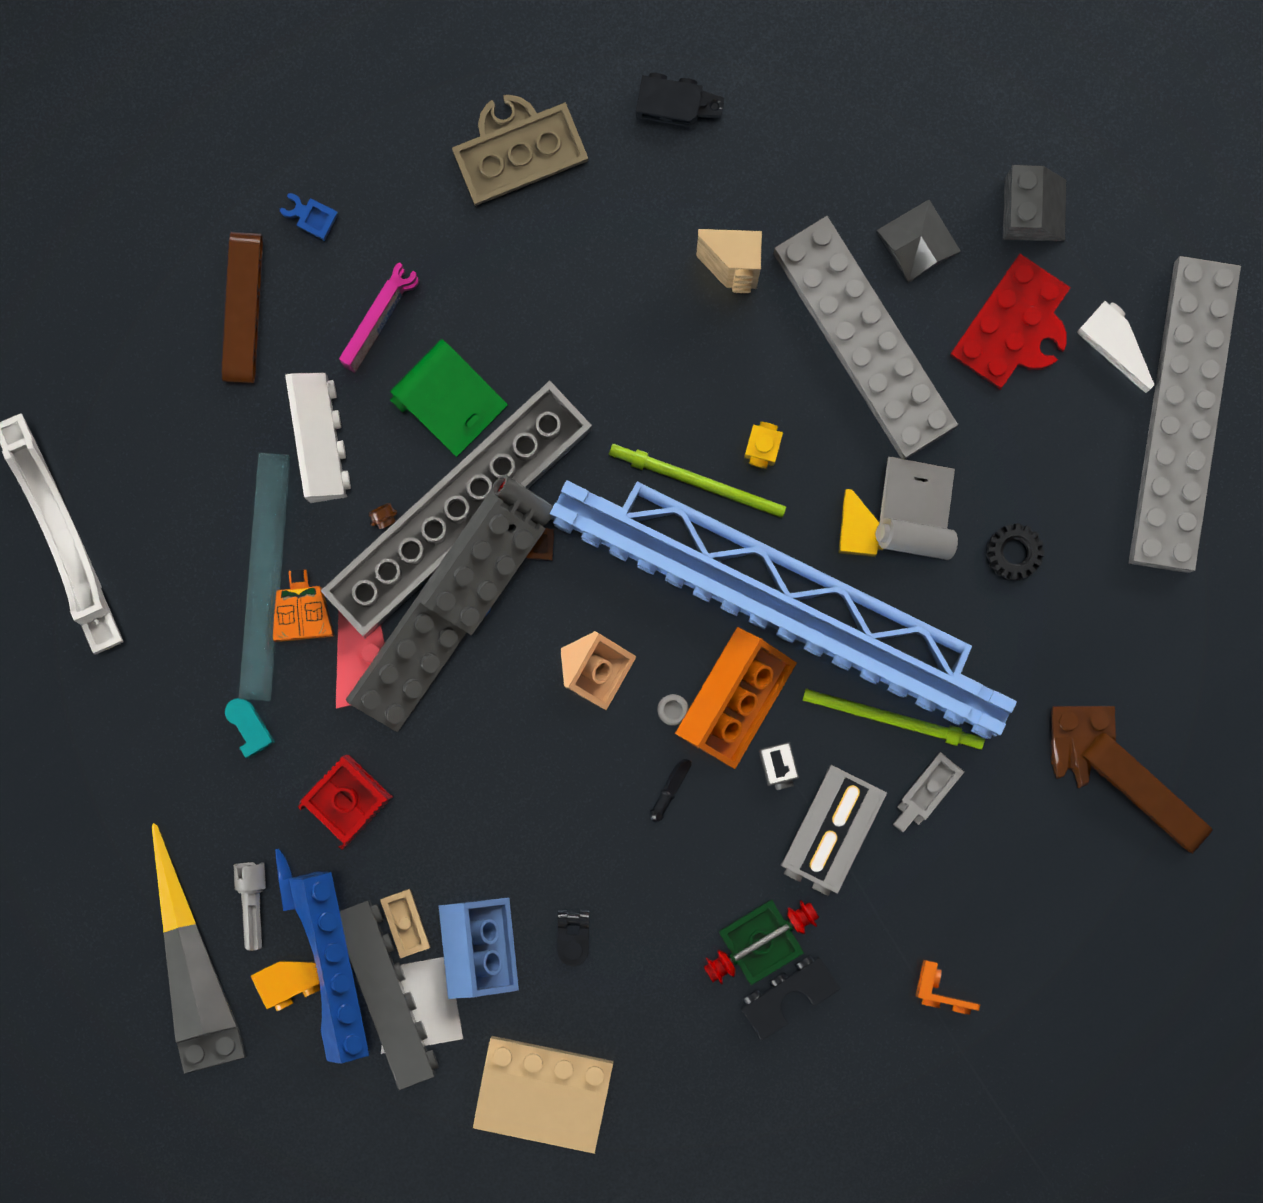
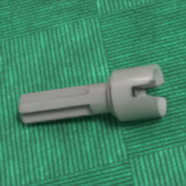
[233,862,266,951]

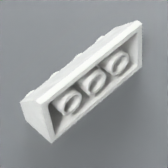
[285,373,351,503]

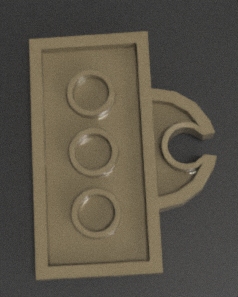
[452,95,589,206]

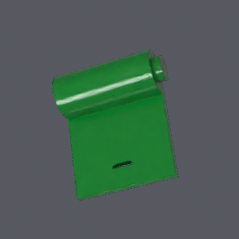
[390,339,508,457]

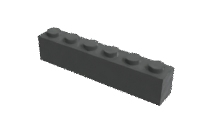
[340,900,439,1090]

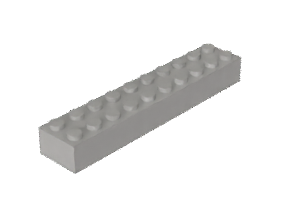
[1128,256,1241,573]
[321,381,592,639]

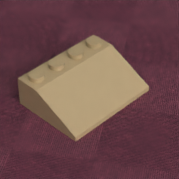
[473,1036,614,1154]

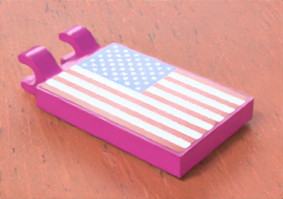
[339,262,419,373]

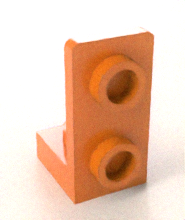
[916,959,980,1015]

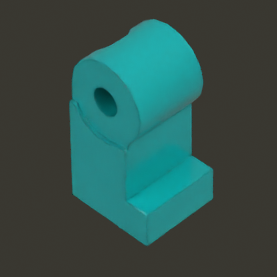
[225,698,275,759]

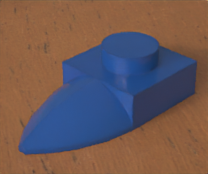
[275,849,295,911]

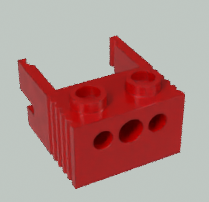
[298,755,393,850]

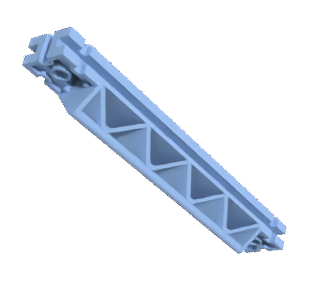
[550,480,1017,739]

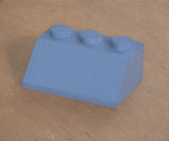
[438,898,519,999]

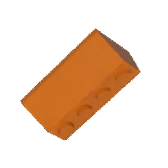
[675,627,797,769]

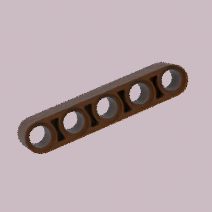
[222,232,263,383]
[1082,732,1213,854]

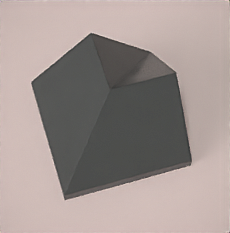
[876,200,961,283]

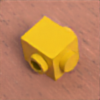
[744,422,783,468]

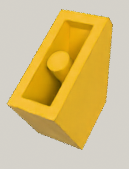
[838,489,883,557]

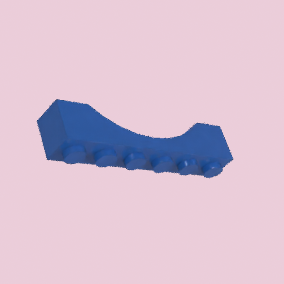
[289,871,369,1064]

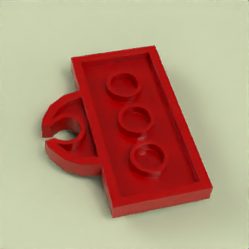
[950,254,1071,390]

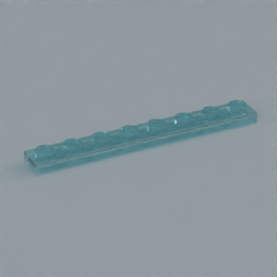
[239,453,291,701]

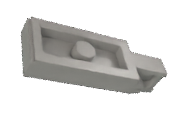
[893,752,964,832]

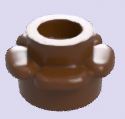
[368,503,398,529]

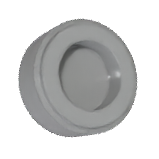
[658,694,689,725]

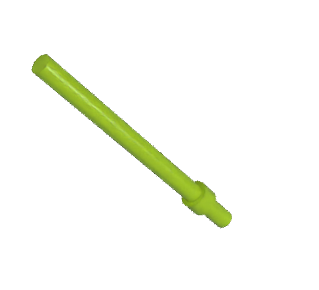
[609,444,786,518]
[803,689,985,750]

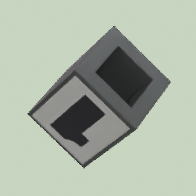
[759,742,799,790]

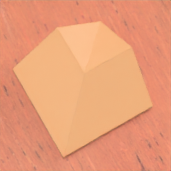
[561,631,636,710]

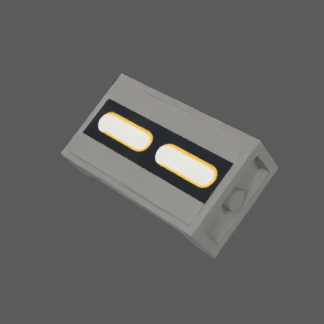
[781,765,887,896]

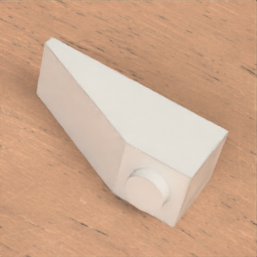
[1077,301,1154,393]

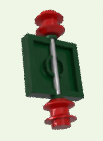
[704,899,819,985]

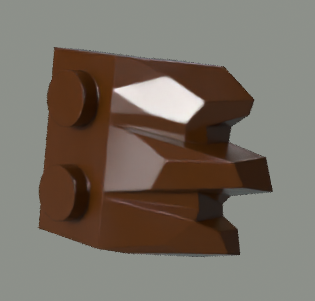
[1051,706,1116,788]

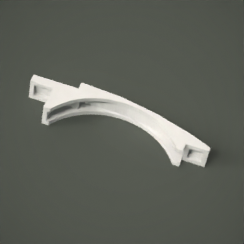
[0,413,124,655]

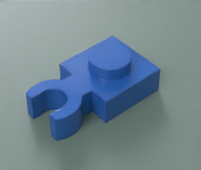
[280,193,338,241]

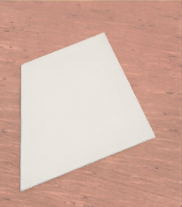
[381,957,463,1054]

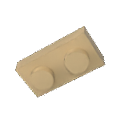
[380,889,431,958]

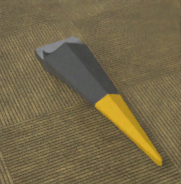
[152,823,246,1074]

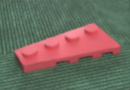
[336,610,385,709]

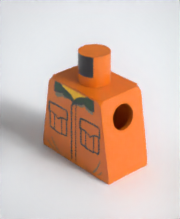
[273,570,335,642]

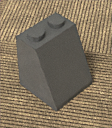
[1003,165,1066,241]

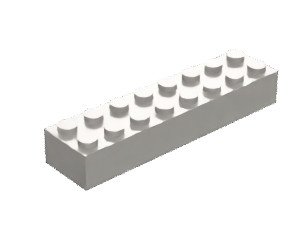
[773,216,958,460]

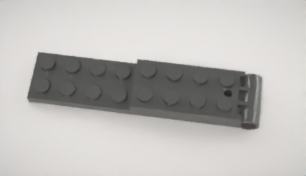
[346,474,553,732]

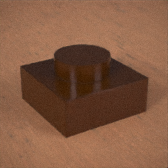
[525,528,554,561]

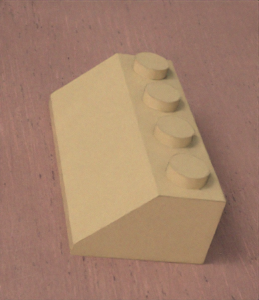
[696,229,762,293]

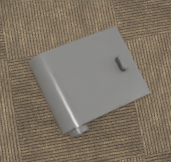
[875,457,958,560]

